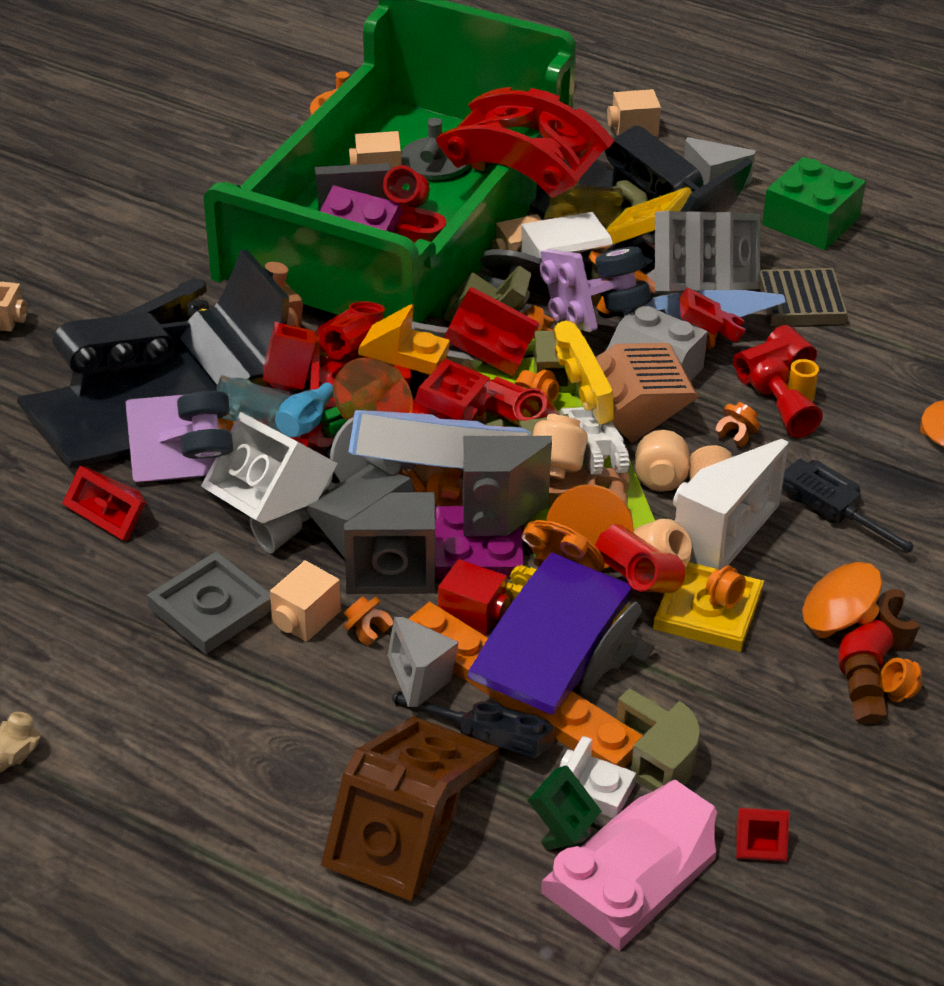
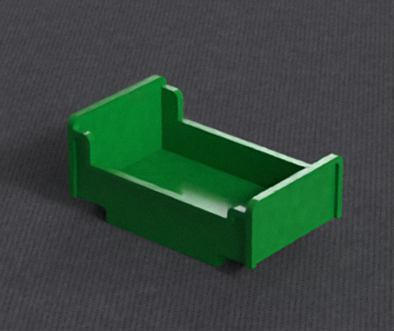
[203,0,576,323]

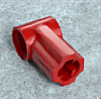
[320,301,385,360]
[733,325,817,386]
[485,376,560,426]
[595,524,685,593]

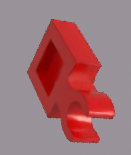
[679,287,746,342]

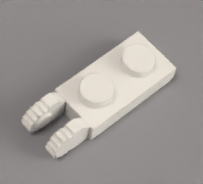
[560,407,629,475]

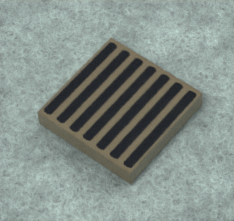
[760,268,847,326]

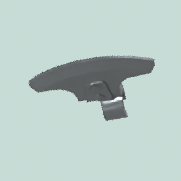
[579,602,656,693]

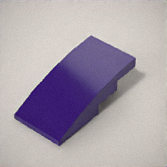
[467,553,633,715]

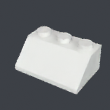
[201,412,338,523]

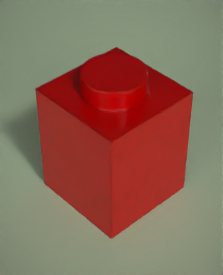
[263,322,315,391]
[438,559,511,636]

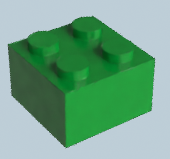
[762,157,866,250]

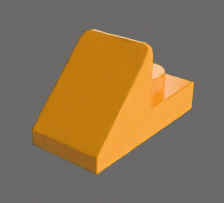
[358,304,450,375]

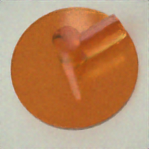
[333,358,413,421]

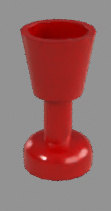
[383,165,430,208]
[750,357,823,438]

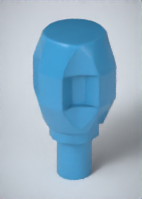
[275,383,336,437]

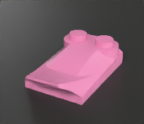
[541,780,717,951]

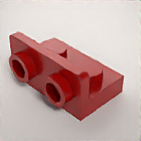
[443,287,539,376]
[414,358,491,421]

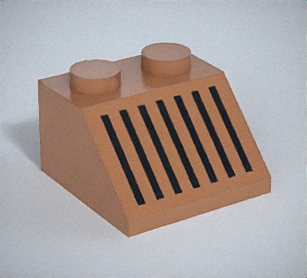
[596,343,699,444]

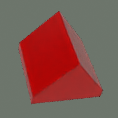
[735,807,790,862]

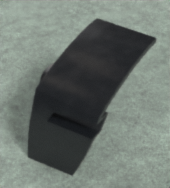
[530,125,753,268]
[17,249,289,468]

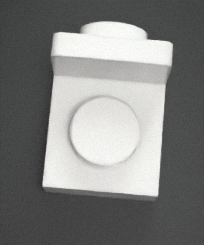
[560,736,636,818]

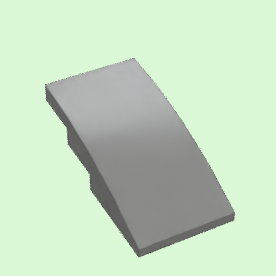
[655,211,760,291]

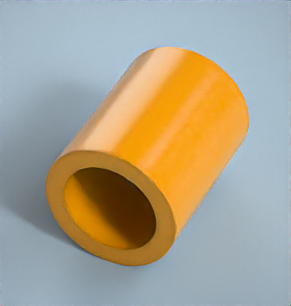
[788,359,819,402]

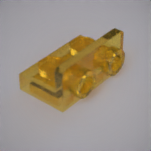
[543,184,622,230]

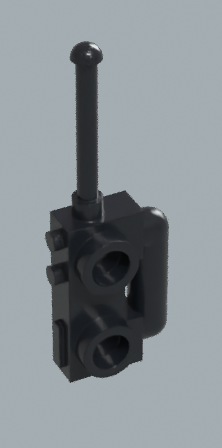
[782,458,914,553]
[392,691,555,759]

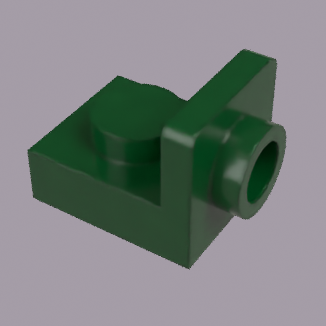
[527,765,602,850]

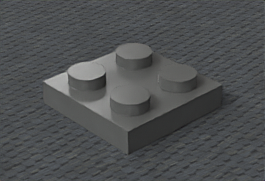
[147,551,271,655]

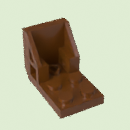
[321,716,500,901]

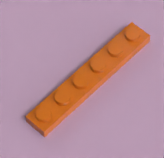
[408,601,643,768]

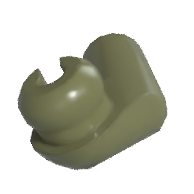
[610,180,648,207]

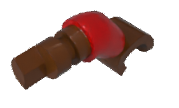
[838,589,921,725]

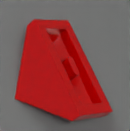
[62,466,146,541]

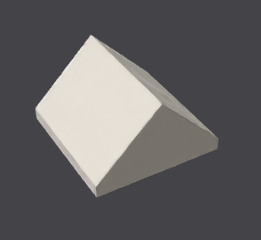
[521,212,613,266]

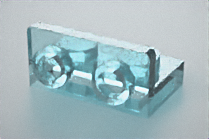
[216,375,294,434]

